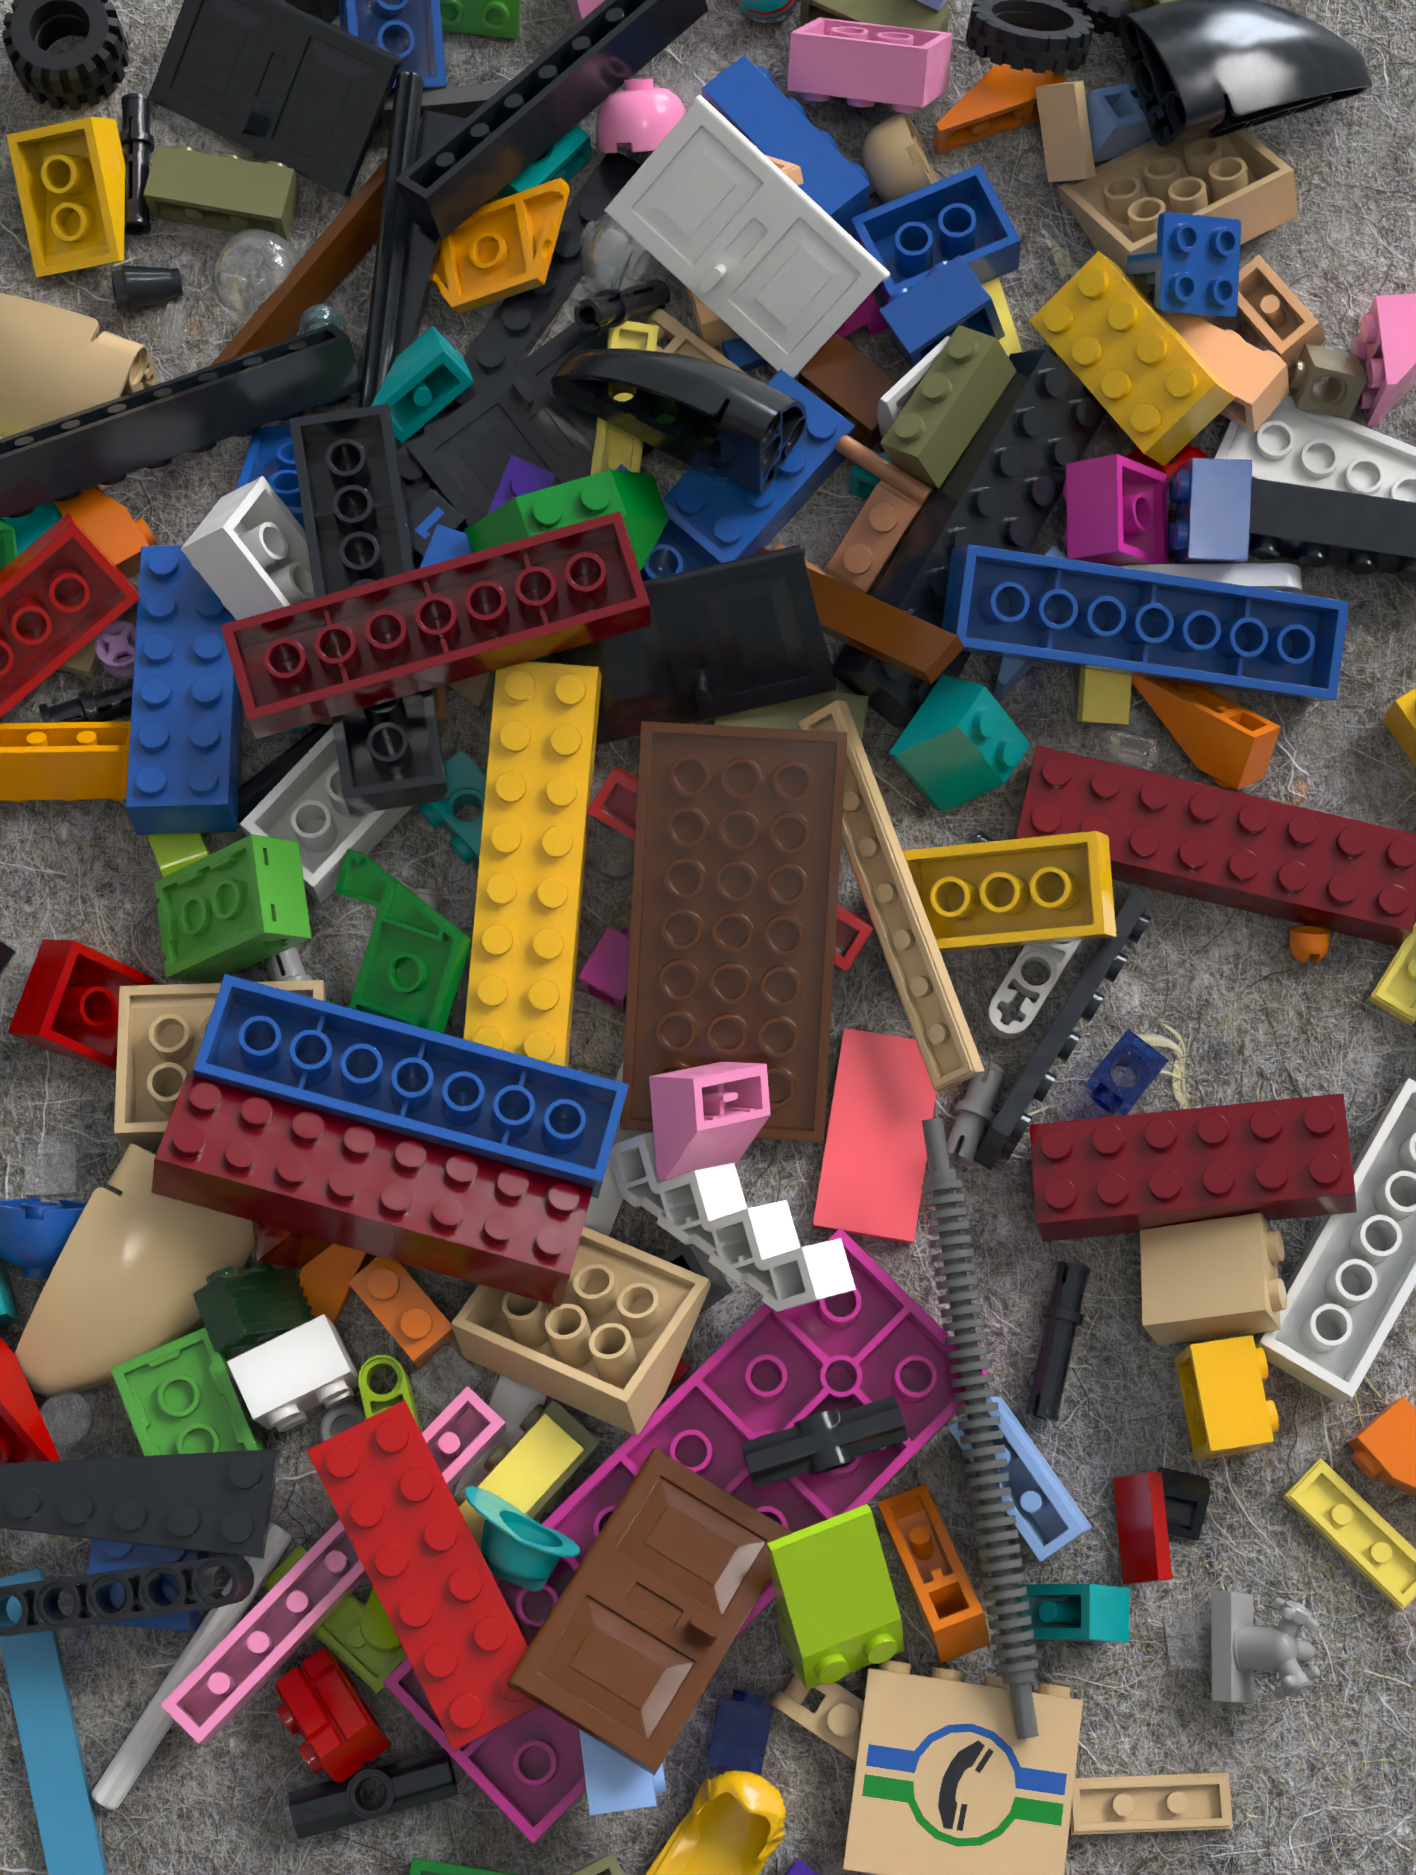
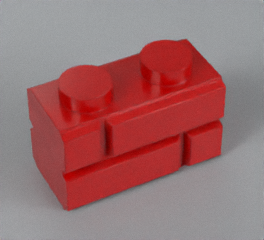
[275,1648,390,1783]

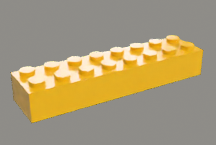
[464,661,602,1068]

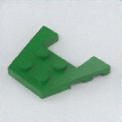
[326,849,472,1033]

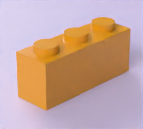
[0,721,131,802]

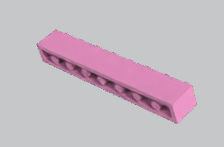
[161,1386,507,1745]

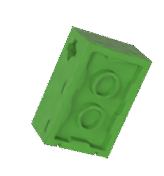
[154,834,312,983]
[110,1326,265,1456]

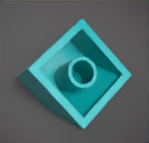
[889,675,1031,813]

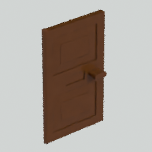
[507,1448,794,1776]

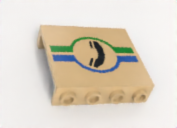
[841,1660,1083,1875]

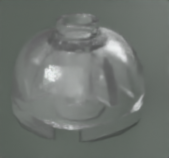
[580,212,660,292]
[211,229,300,325]

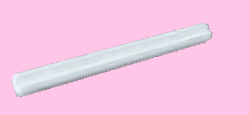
[91,1522,291,1810]

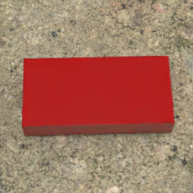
[1113,1472,1173,1584]

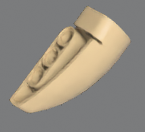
[0,293,157,490]
[14,1143,267,1397]

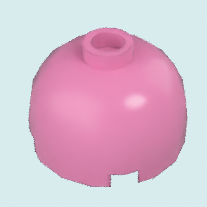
[596,78,686,153]

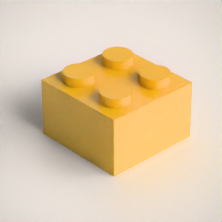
[1174,1335,1279,1461]

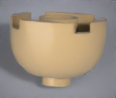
[862,112,938,204]

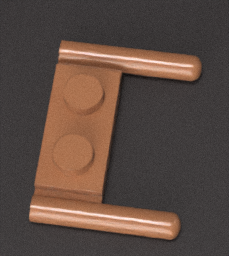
[771,435,933,594]

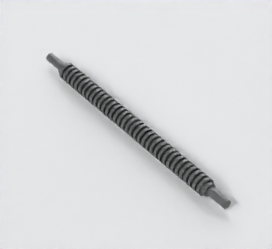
[921,1118,1039,1739]

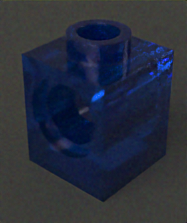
[1085,1029,1169,1115]
[708,1689,773,1775]

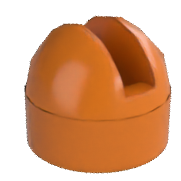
[1289,925,1331,963]

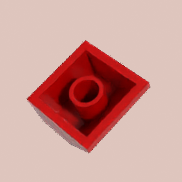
[8,939,155,1071]

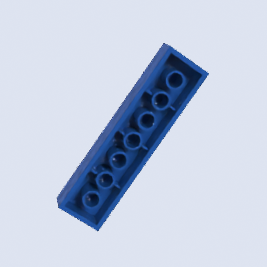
[942,544,1349,702]
[193,974,629,1199]

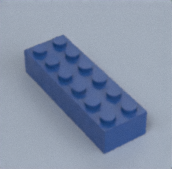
[126,545,242,835]

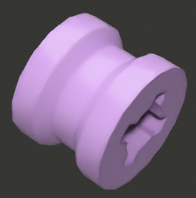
[94,621,136,680]

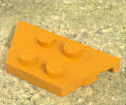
[432,178,570,314]

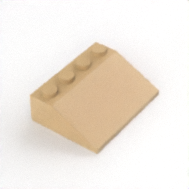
[1058,129,1298,294]
[114,980,326,1150]
[451,1226,711,1436]

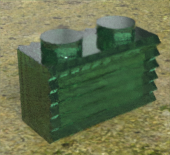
[193,1262,316,1353]

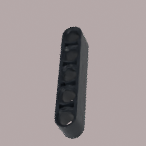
[0,1555,254,1636]

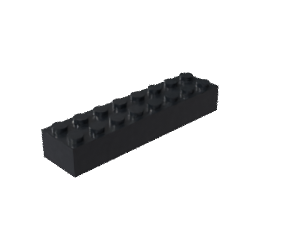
[832,349,1107,728]
[289,404,450,815]

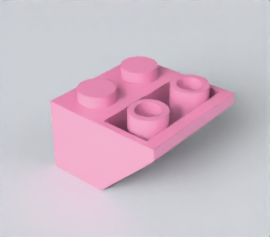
[1351,294,1416,426]
[649,1062,770,1180]

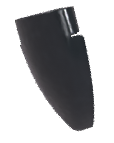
[1119,0,1373,147]
[551,348,807,494]

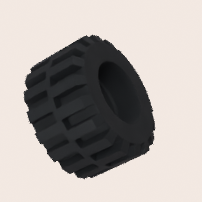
[2,0,129,110]

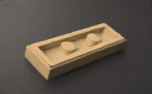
[1069,1772,1233,1835]

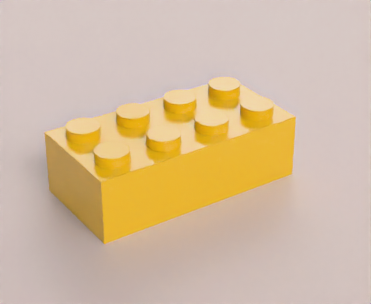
[1029,251,1236,466]
[903,831,1116,953]

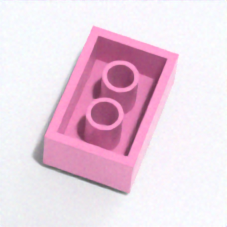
[787,17,953,113]

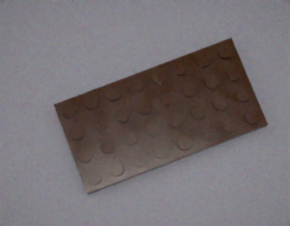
[620,721,848,1142]

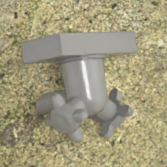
[1211,1591,1320,1704]

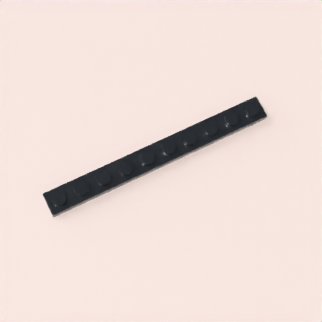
[398,153,642,512]

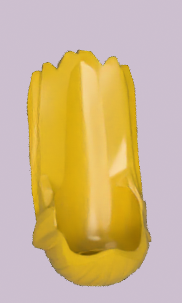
[646,1770,787,1875]

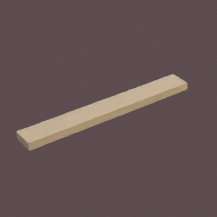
[798,700,985,1091]

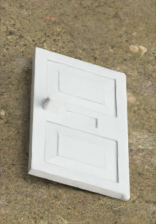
[604,95,890,378]

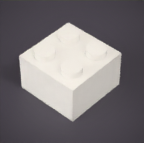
[227,1314,359,1432]

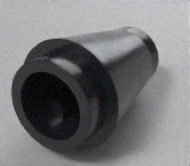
[111,265,183,313]

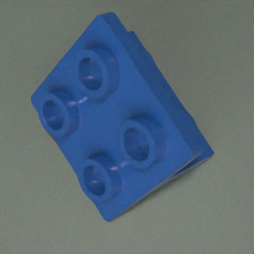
[1126,212,1241,318]

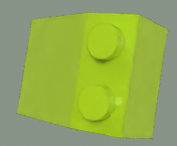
[767,1504,905,1690]

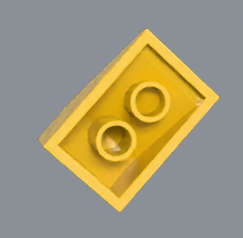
[6,117,125,278]

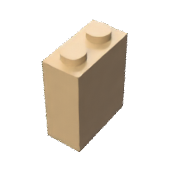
[1140,1213,1287,1346]

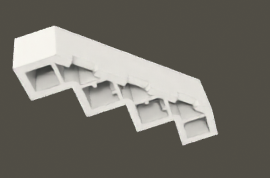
[609,1132,856,1312]

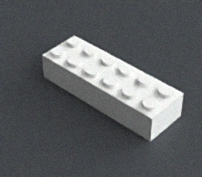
[1254,1078,1416,1404]

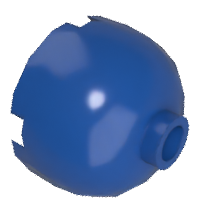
[0,1198,87,1278]

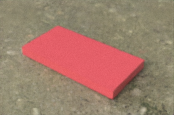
[812,1028,937,1245]

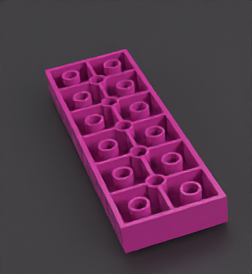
[382,1228,988,1843]

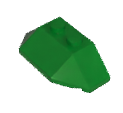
[465,470,669,573]

